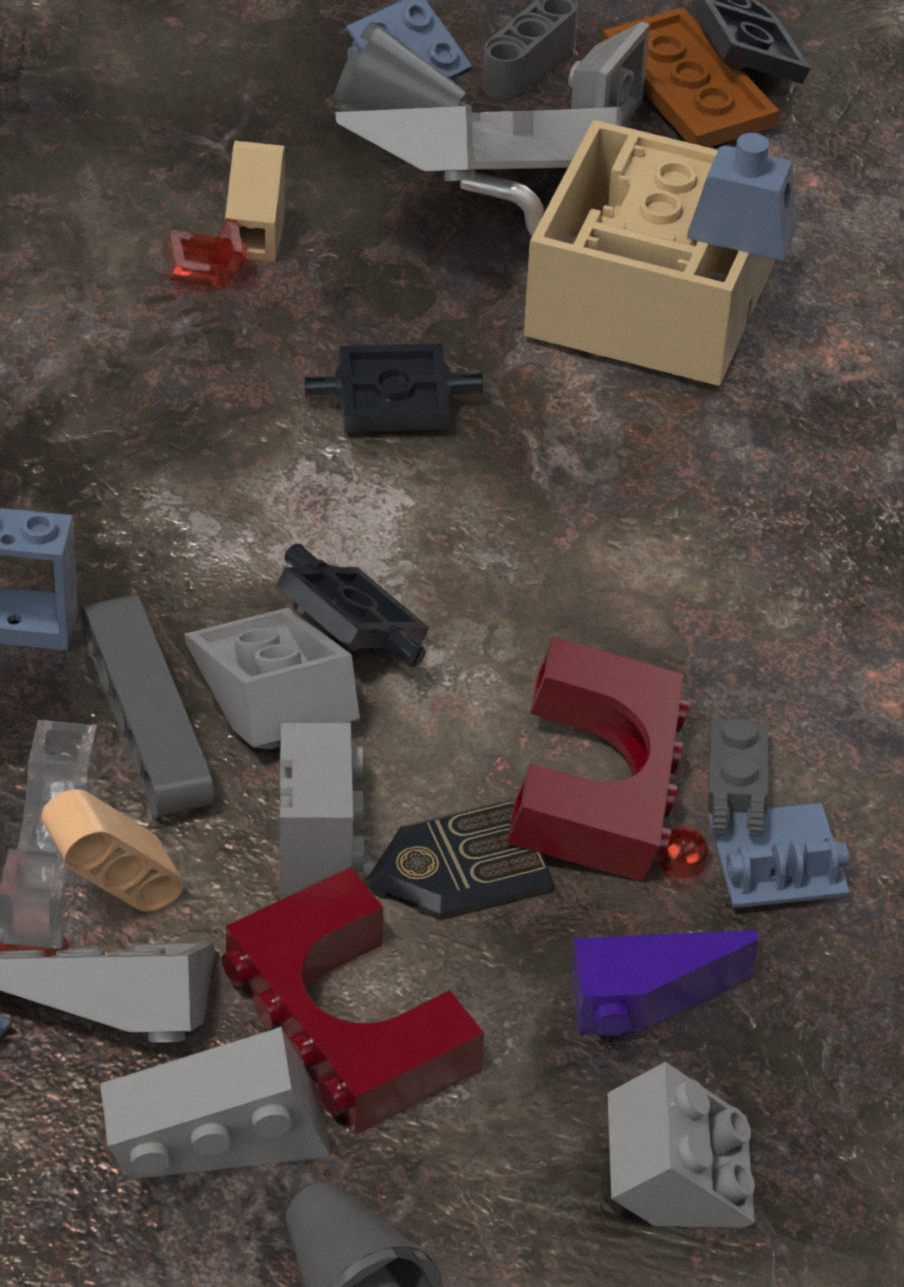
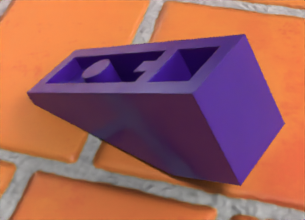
[571,930,758,1036]

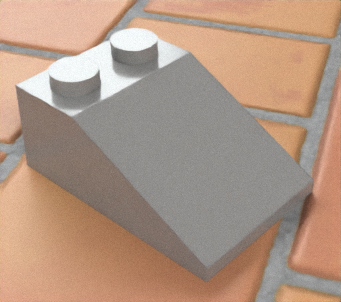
[184,607,360,749]

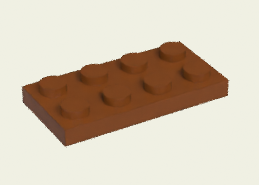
[602,7,780,148]

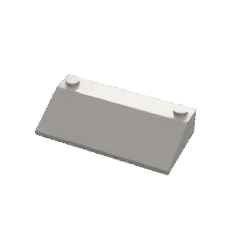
[336,106,622,181]

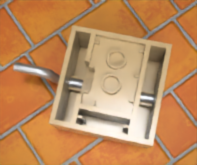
[460,120,775,386]

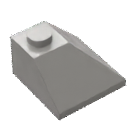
[568,21,650,126]

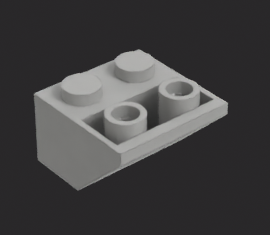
[607,1062,755,1228]

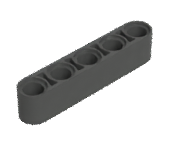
[81,594,214,818]

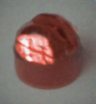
[660,826,708,879]

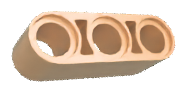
[41,789,183,912]

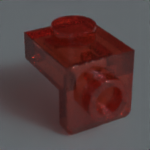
[163,218,247,289]

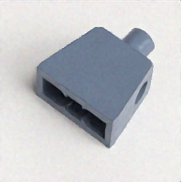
[687,133,797,261]

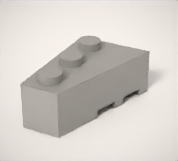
[280,723,364,896]
[100,1027,331,1180]

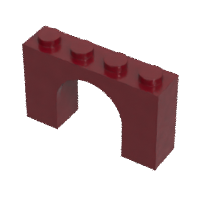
[507,636,689,882]
[221,867,485,1135]

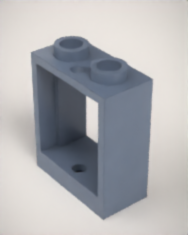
[0,508,78,650]

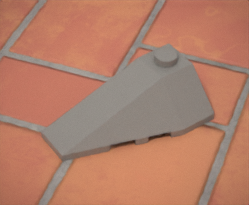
[0,942,215,1042]

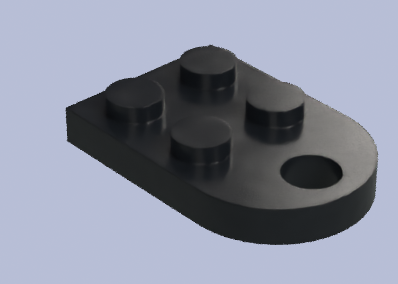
[692,0,811,84]

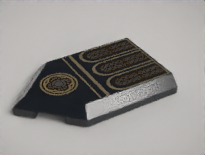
[364,799,552,919]

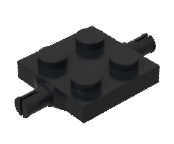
[304,343,483,432]
[276,543,430,668]

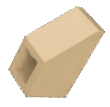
[225,141,285,262]

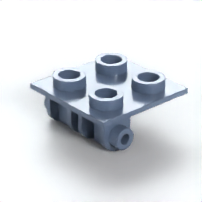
[346,0,472,79]
[708,803,850,908]

